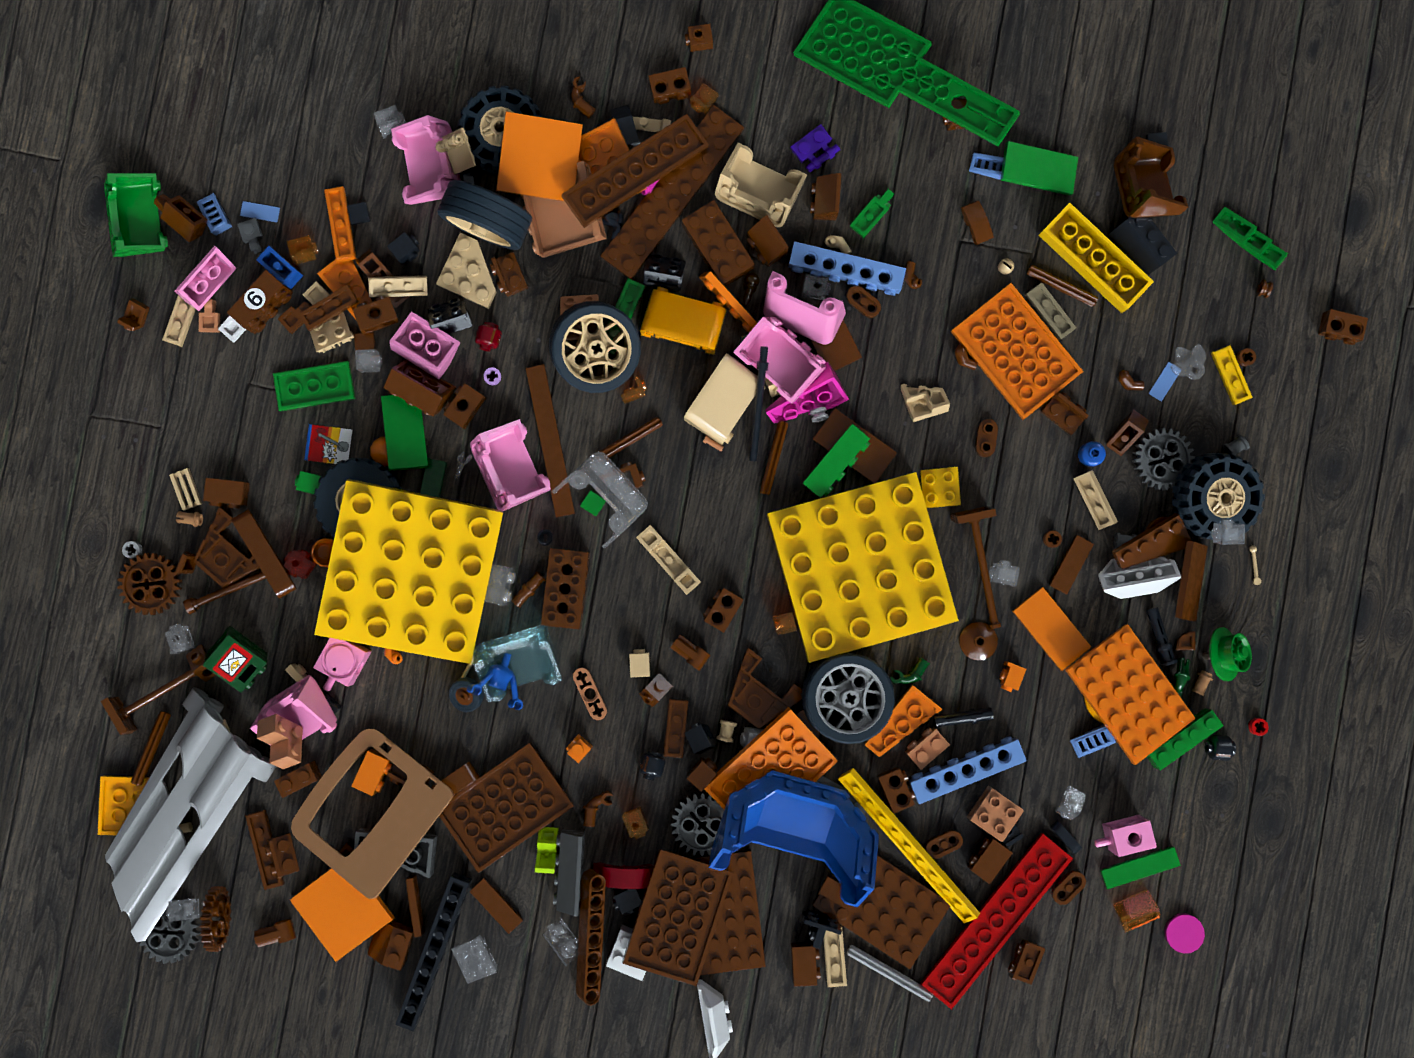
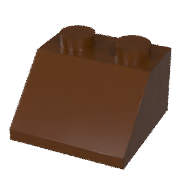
[810,173,841,221]
[746,215,788,267]
[368,920,414,971]

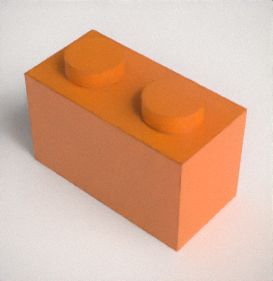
[351,749,393,796]

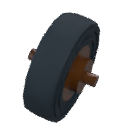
[449,677,484,712]

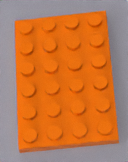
[951,283,1084,420]
[1065,624,1196,765]
[704,707,838,810]

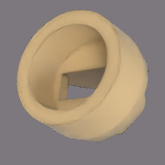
[998,258,1014,275]

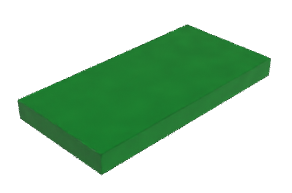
[1000,141,1078,196]
[273,361,355,412]
[381,395,428,471]

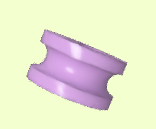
[484,367,501,385]

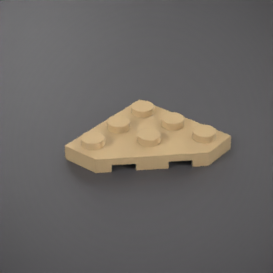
[436,233,497,309]

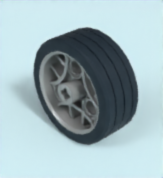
[802,653,895,744]

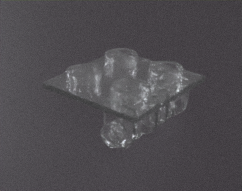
[543,917,578,966]
[451,935,498,984]

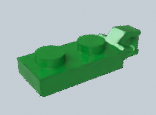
[849,189,894,238]

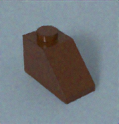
[1106,409,1149,456]

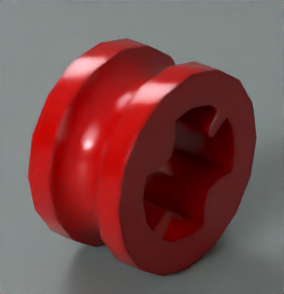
[1248,718,1269,736]

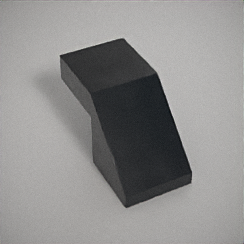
[611,105,640,148]

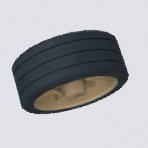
[437,180,532,250]
[549,301,641,393]

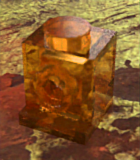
[287,236,319,267]
[773,612,797,635]

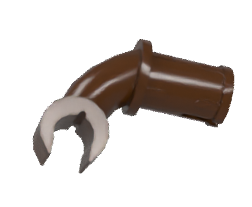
[571,76,596,119]
[583,790,613,827]

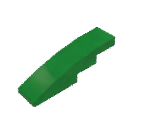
[1213,207,1288,271]

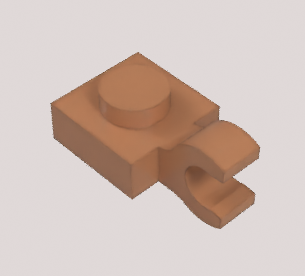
[199,299,220,333]

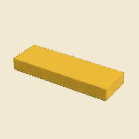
[1211,345,1253,405]

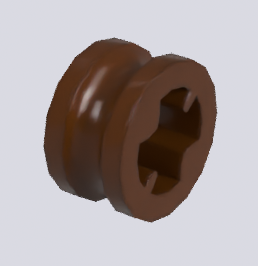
[1256,279,1273,298]
[1236,348,1256,367]
[1043,531,1062,548]

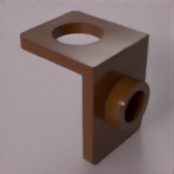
[186,644,215,682]

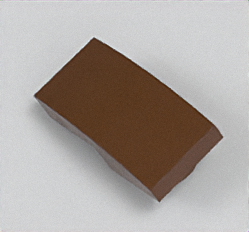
[961,200,994,244]

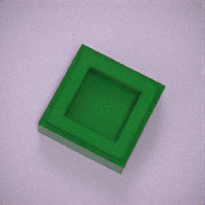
[580,490,606,517]

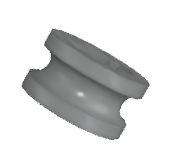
[810,407,828,422]
[122,541,143,558]

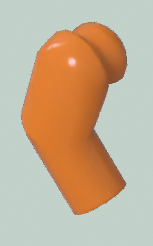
[384,648,403,664]

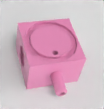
[313,638,372,691]
[1094,815,1157,857]

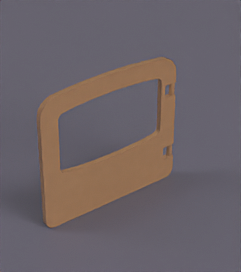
[291,729,453,899]

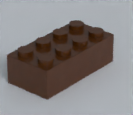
[682,200,755,287]

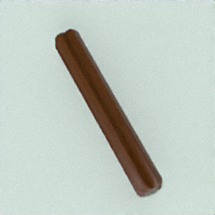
[1027,265,1098,307]
[594,417,663,463]
[760,421,788,495]
[131,711,171,786]

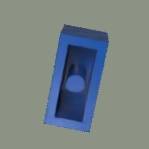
[256,246,303,290]

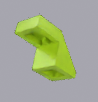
[535,827,559,874]

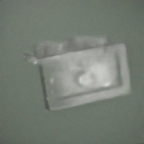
[484,564,516,606]

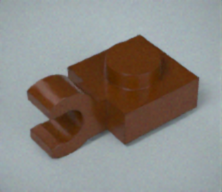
[278,301,311,334]

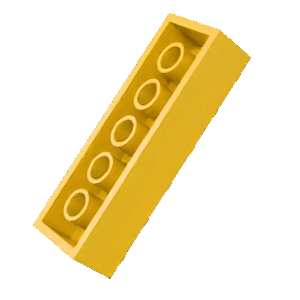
[1038,203,1154,313]

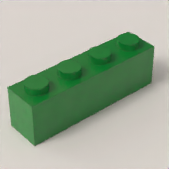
[803,423,871,498]
[1146,708,1224,771]

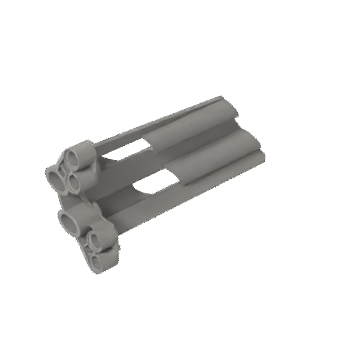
[105,687,277,942]

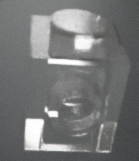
[355,349,382,373]
[1211,519,1245,545]
[989,560,1020,586]

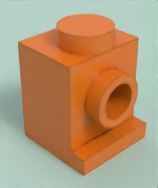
[999,661,1026,692]
[566,734,593,763]

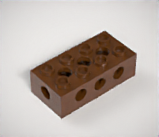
[541,548,590,630]

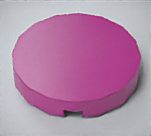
[1164,913,1205,953]

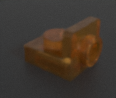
[690,83,719,114]
[621,376,647,404]

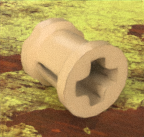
[716,720,737,742]

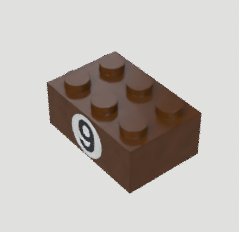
[227,270,293,334]

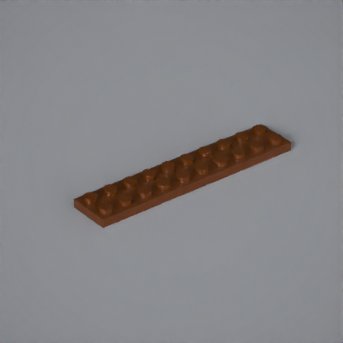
[601,105,744,279]

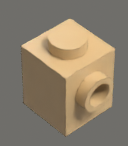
[629,649,650,677]

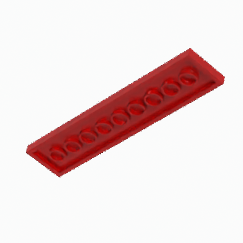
[921,833,1073,1010]

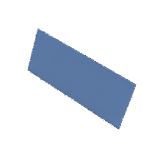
[240,201,280,222]
[1149,362,1181,402]

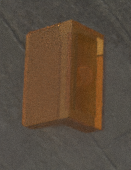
[1113,890,1160,933]

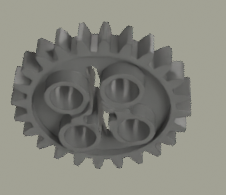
[1132,428,1195,490]
[671,792,724,856]
[139,898,201,964]

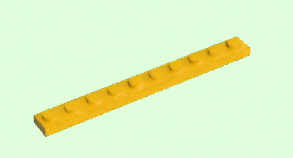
[838,768,980,924]

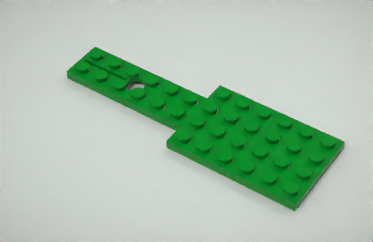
[793,0,1020,146]

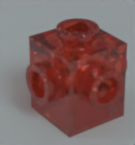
[283,549,317,579]

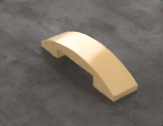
[636,525,701,595]

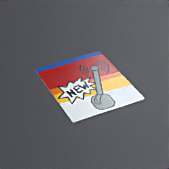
[304,424,352,464]

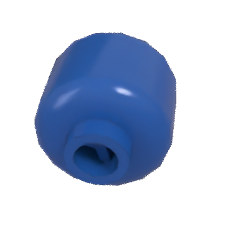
[1078,441,1106,467]

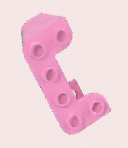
[733,316,826,404]

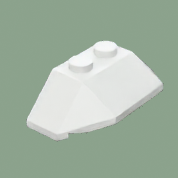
[1099,556,1181,599]
[697,979,733,1058]

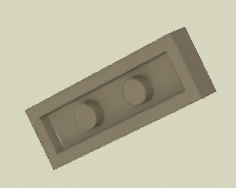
[1026,283,1076,340]

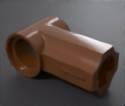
[670,635,711,671]
[254,918,296,948]

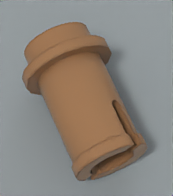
[176,511,203,527]
[1192,670,1213,696]

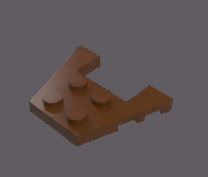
[193,508,260,588]
[728,648,802,729]

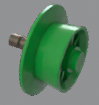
[1203,627,1252,681]

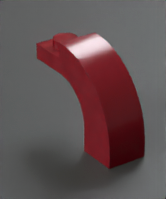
[593,862,654,889]

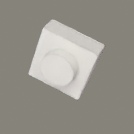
[218,316,246,343]

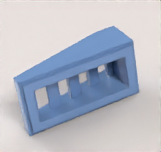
[969,152,1004,180]
[197,193,232,236]
[1070,724,1116,758]

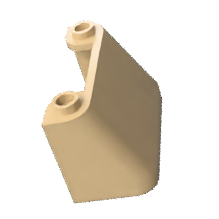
[715,143,807,227]
[684,353,766,445]

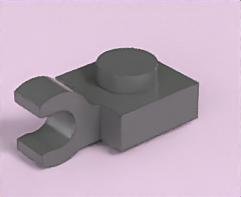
[237,218,263,254]

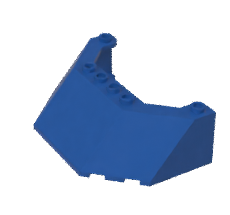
[708,770,879,907]

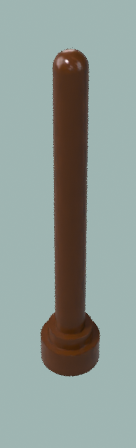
[183,572,266,614]

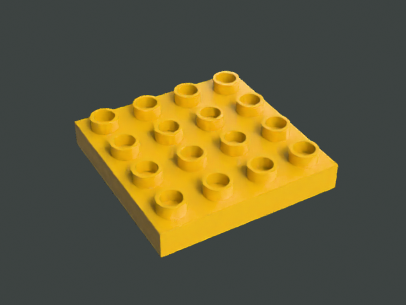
[767,472,959,663]
[314,479,503,664]

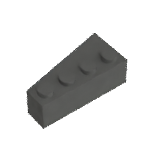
[354,828,437,878]

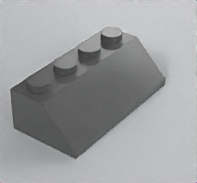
[553,829,585,916]

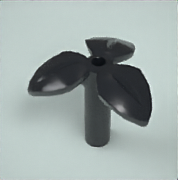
[602,209,623,241]

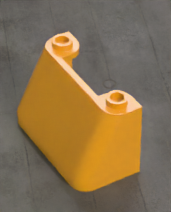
[640,287,726,355]

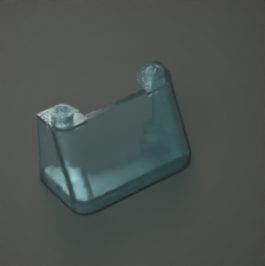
[473,626,562,703]

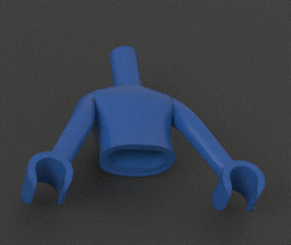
[467,653,523,710]

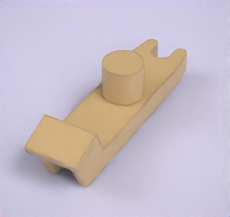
[633,117,671,132]

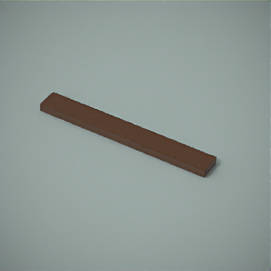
[526,364,575,518]

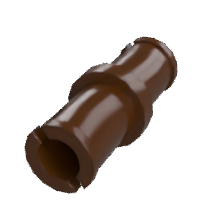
[511,571,546,608]

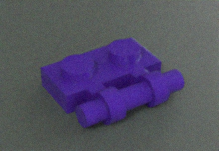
[790,124,840,173]

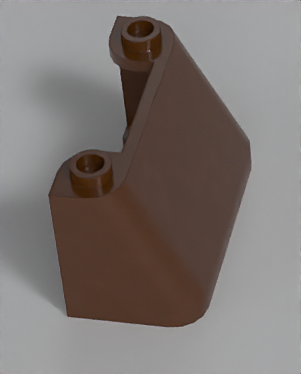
[1114,136,1188,218]

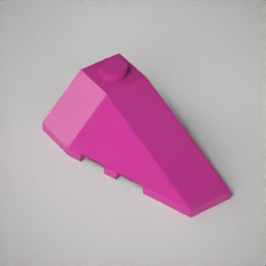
[765,362,849,424]

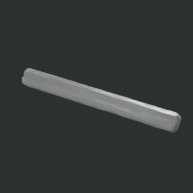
[847,945,933,1002]

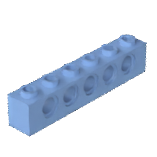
[788,241,906,296]
[908,736,1027,804]

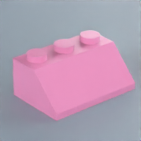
[174,246,237,311]
[389,311,460,380]

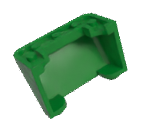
[104,173,168,257]

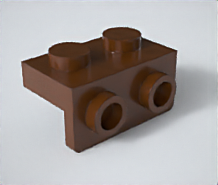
[1008,938,1045,985]

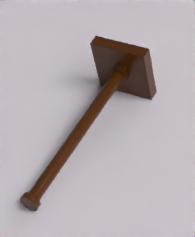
[950,506,1001,629]
[100,668,207,735]

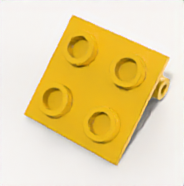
[921,467,961,508]

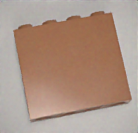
[521,161,607,258]

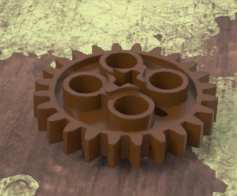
[117,553,182,615]
[200,886,231,952]

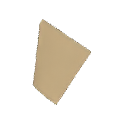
[900,384,950,422]

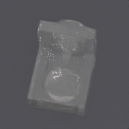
[1055,786,1086,820]

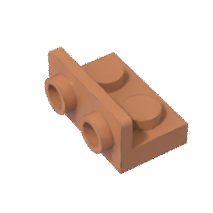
[905,727,950,770]

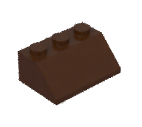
[383,360,456,417]

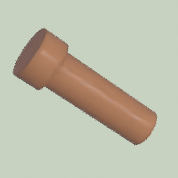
[703,435,724,451]

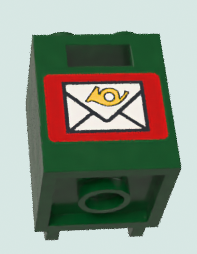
[203,626,268,693]

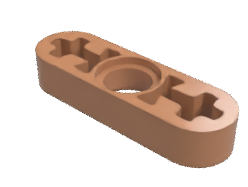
[573,667,607,720]

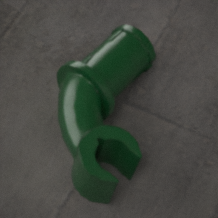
[890,657,930,684]
[1172,658,1190,697]

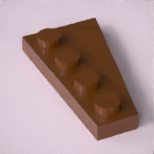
[1112,513,1191,569]

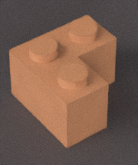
[257,714,303,769]

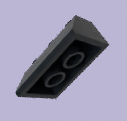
[1106,217,1178,275]

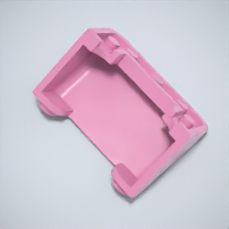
[391,115,461,205]
[763,271,846,345]
[470,419,551,511]
[250,675,337,740]

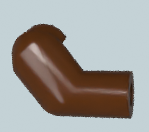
[904,261,922,289]
[955,345,978,370]
[1118,370,1144,390]

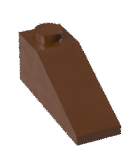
[355,248,410,308]

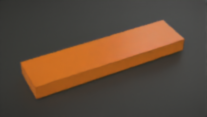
[324,186,357,263]

